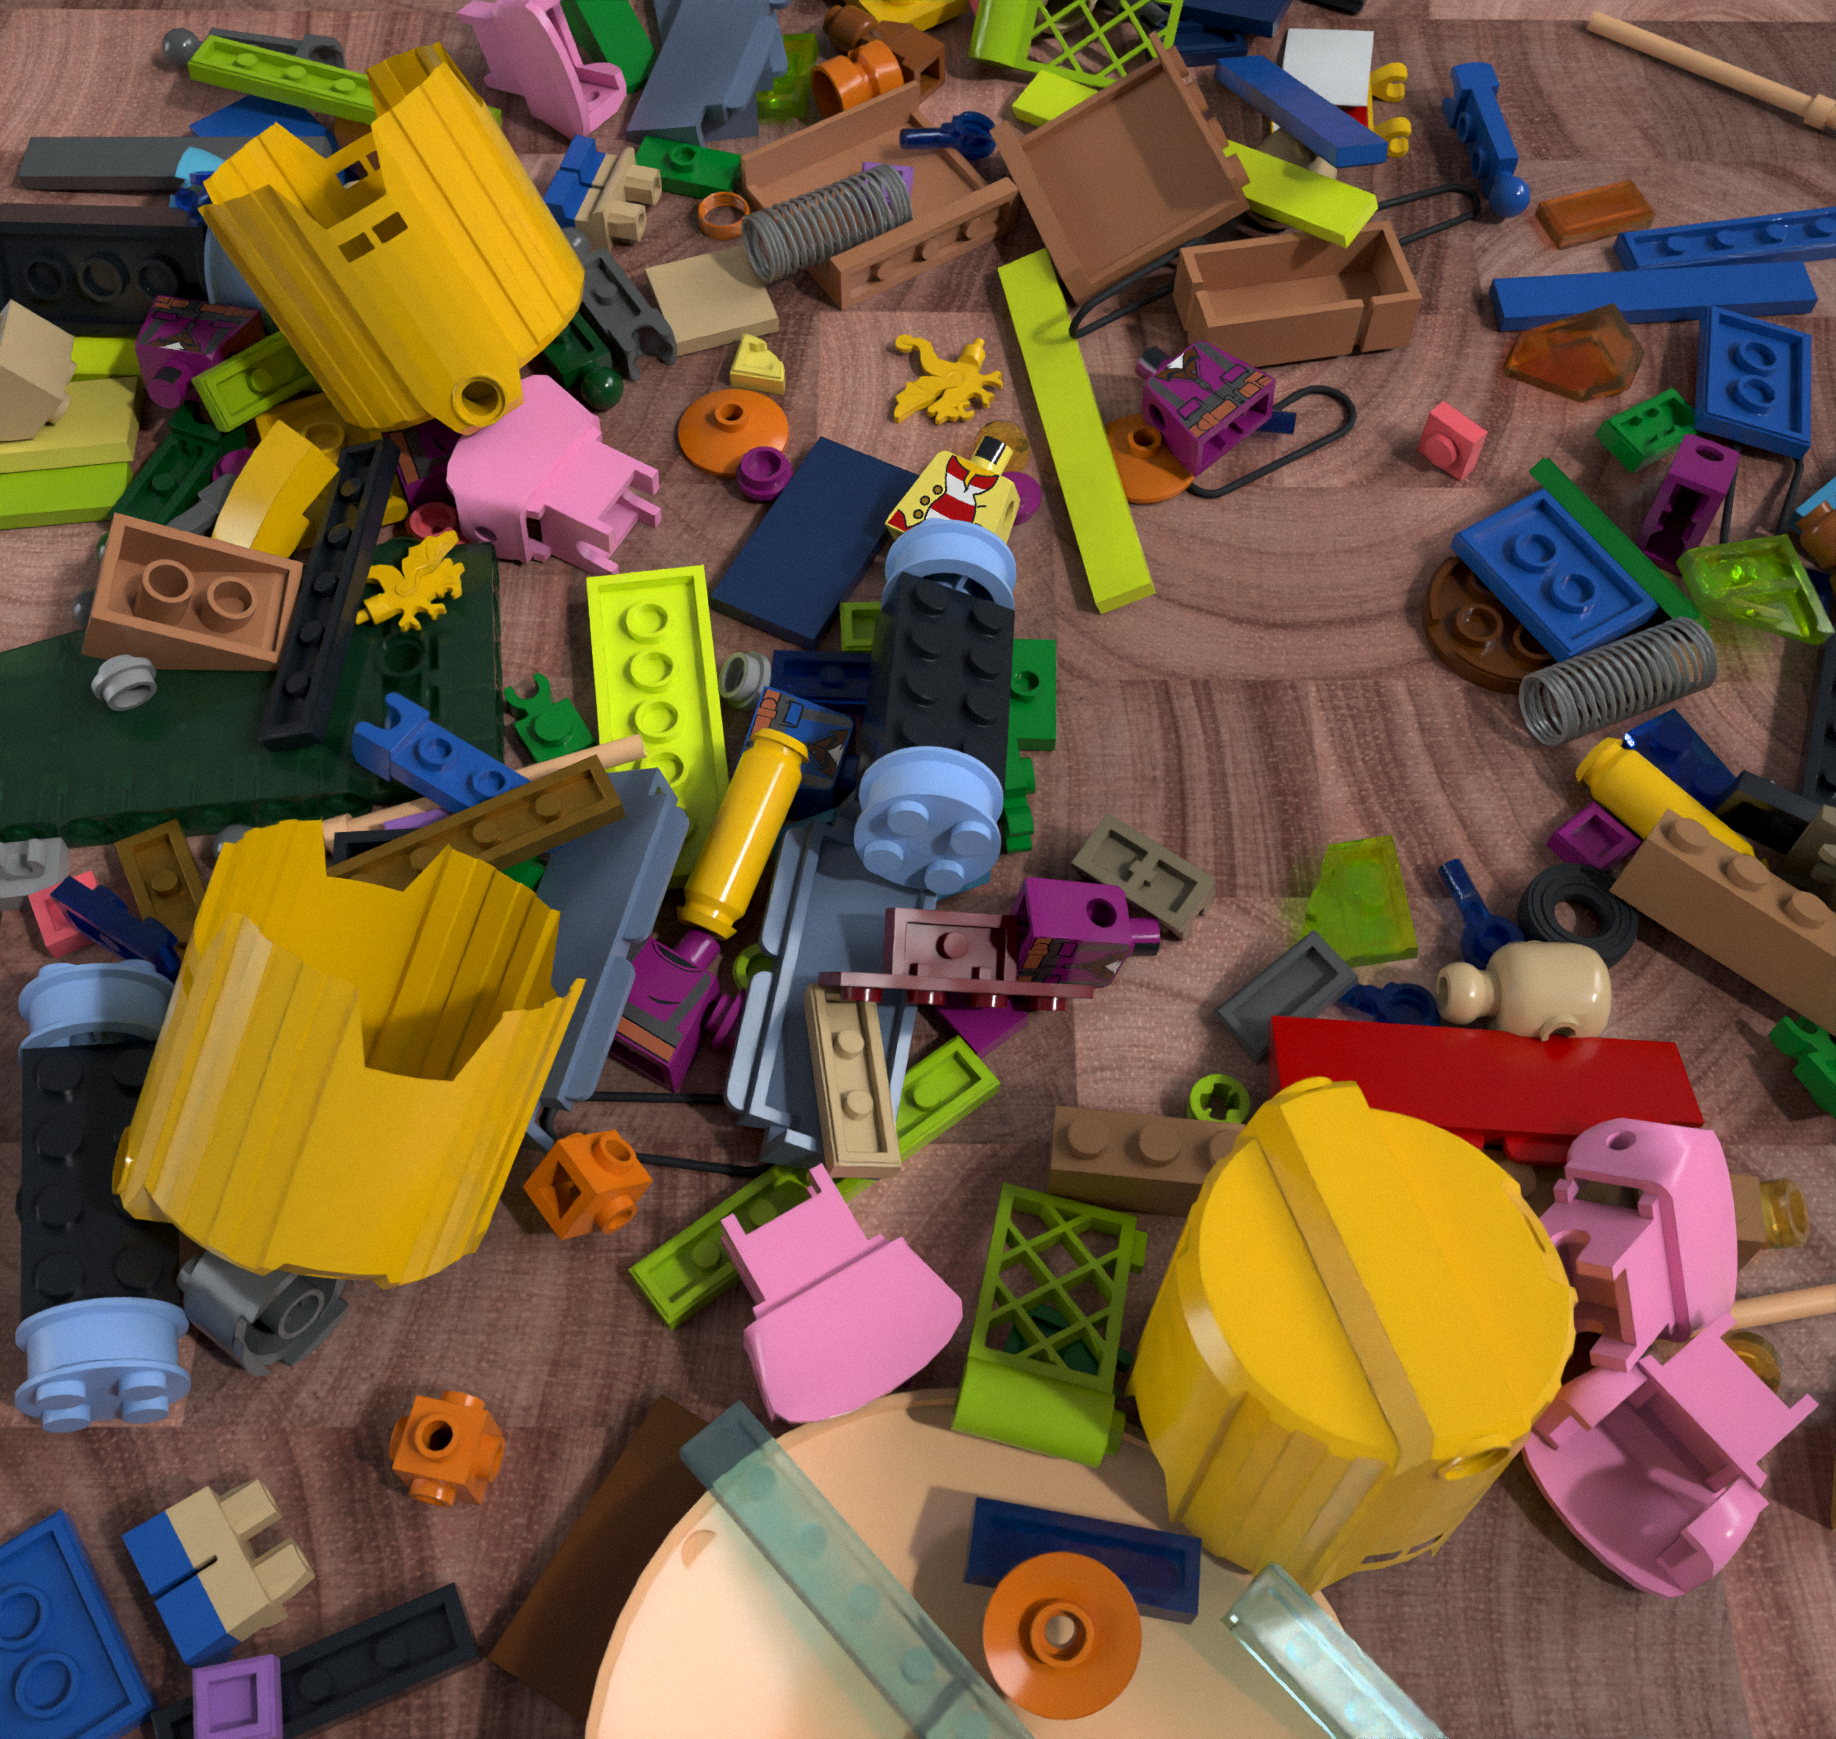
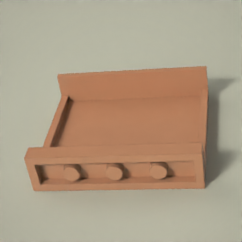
[989,31,1250,307]
[740,80,1019,311]

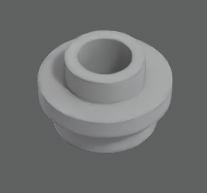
[718,651,773,711]
[91,654,157,711]

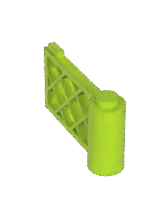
[967,0,1183,89]
[950,1182,1148,1469]

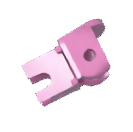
[456,0,626,140]
[446,374,661,576]
[1539,1118,1737,1373]
[720,1163,963,1423]
[1521,1311,1819,1600]

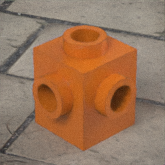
[523,1129,653,1240]
[389,1390,505,1508]

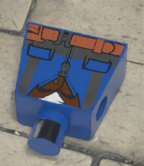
[732,686,859,821]

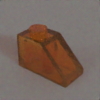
[1502,303,1645,403]

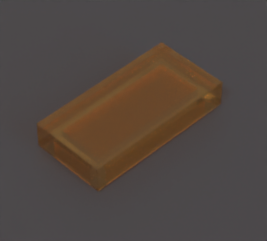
[1535,179,1656,251]

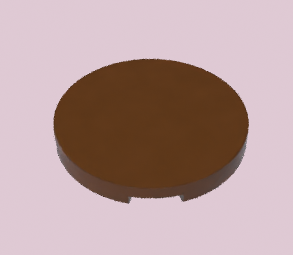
[1421,556,1591,695]

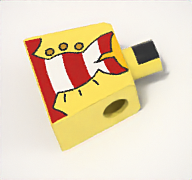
[885,436,1020,544]

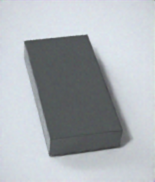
[1213,929,1359,1066]

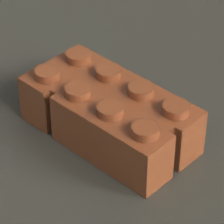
[1173,220,1422,367]

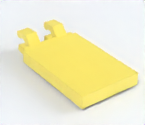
[0,376,145,473]

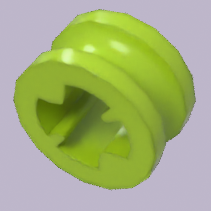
[1185,1074,1251,1124]

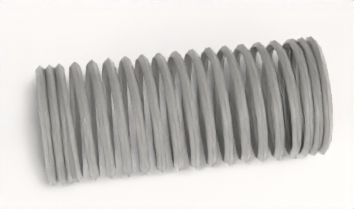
[741,163,913,283]
[1519,616,1718,748]

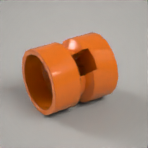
[810,39,904,120]

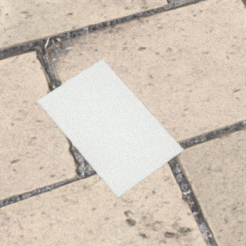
[1282,28,1374,106]

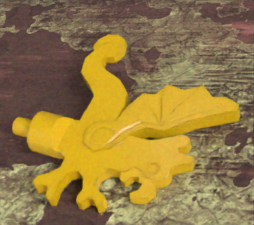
[894,334,1003,425]
[355,530,465,632]

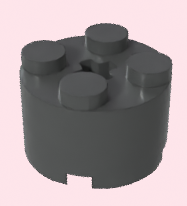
[176,1250,357,1377]

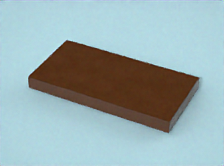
[487,1394,755,1725]

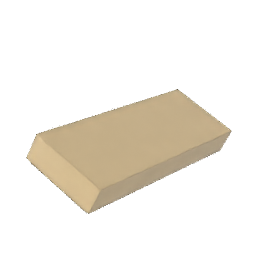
[803,983,902,1178]

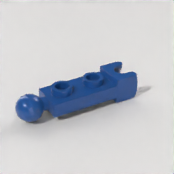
[1442,62,1530,219]
[352,693,564,854]

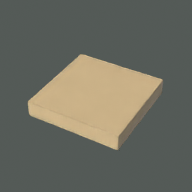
[645,245,779,357]

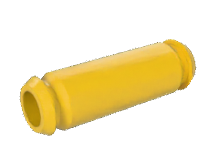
[676,728,809,941]
[1575,737,1771,872]

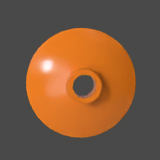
[678,389,789,478]
[1104,413,1195,504]
[982,1551,1142,1720]

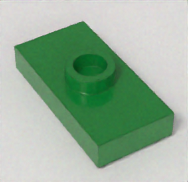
[635,135,743,203]
[1594,388,1705,474]
[1008,638,1056,751]

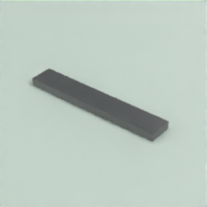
[17,136,332,190]

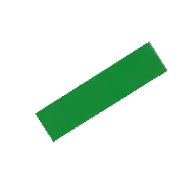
[1528,457,1712,632]

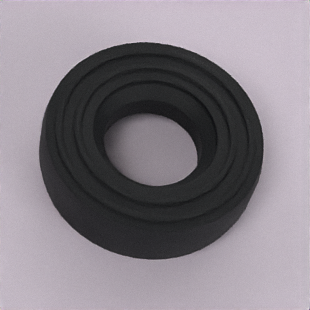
[1517,863,1639,969]

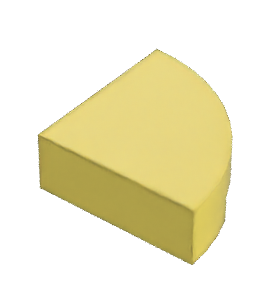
[730,334,785,395]

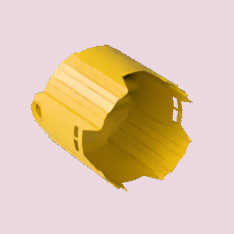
[198,41,585,436]
[112,817,586,1290]
[1122,1077,1578,1596]

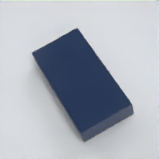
[1141,20,1248,68]

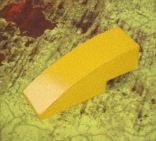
[211,419,340,559]

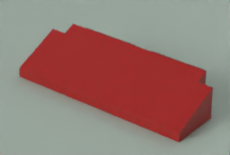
[1268,1015,1705,1168]

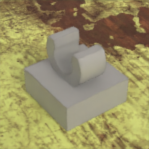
[0,837,70,911]

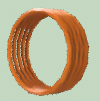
[698,192,749,240]

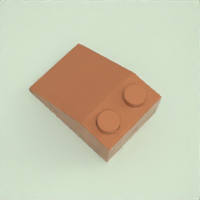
[81,512,304,671]

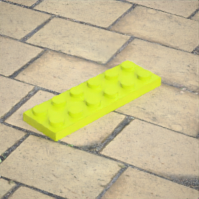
[586,565,730,889]

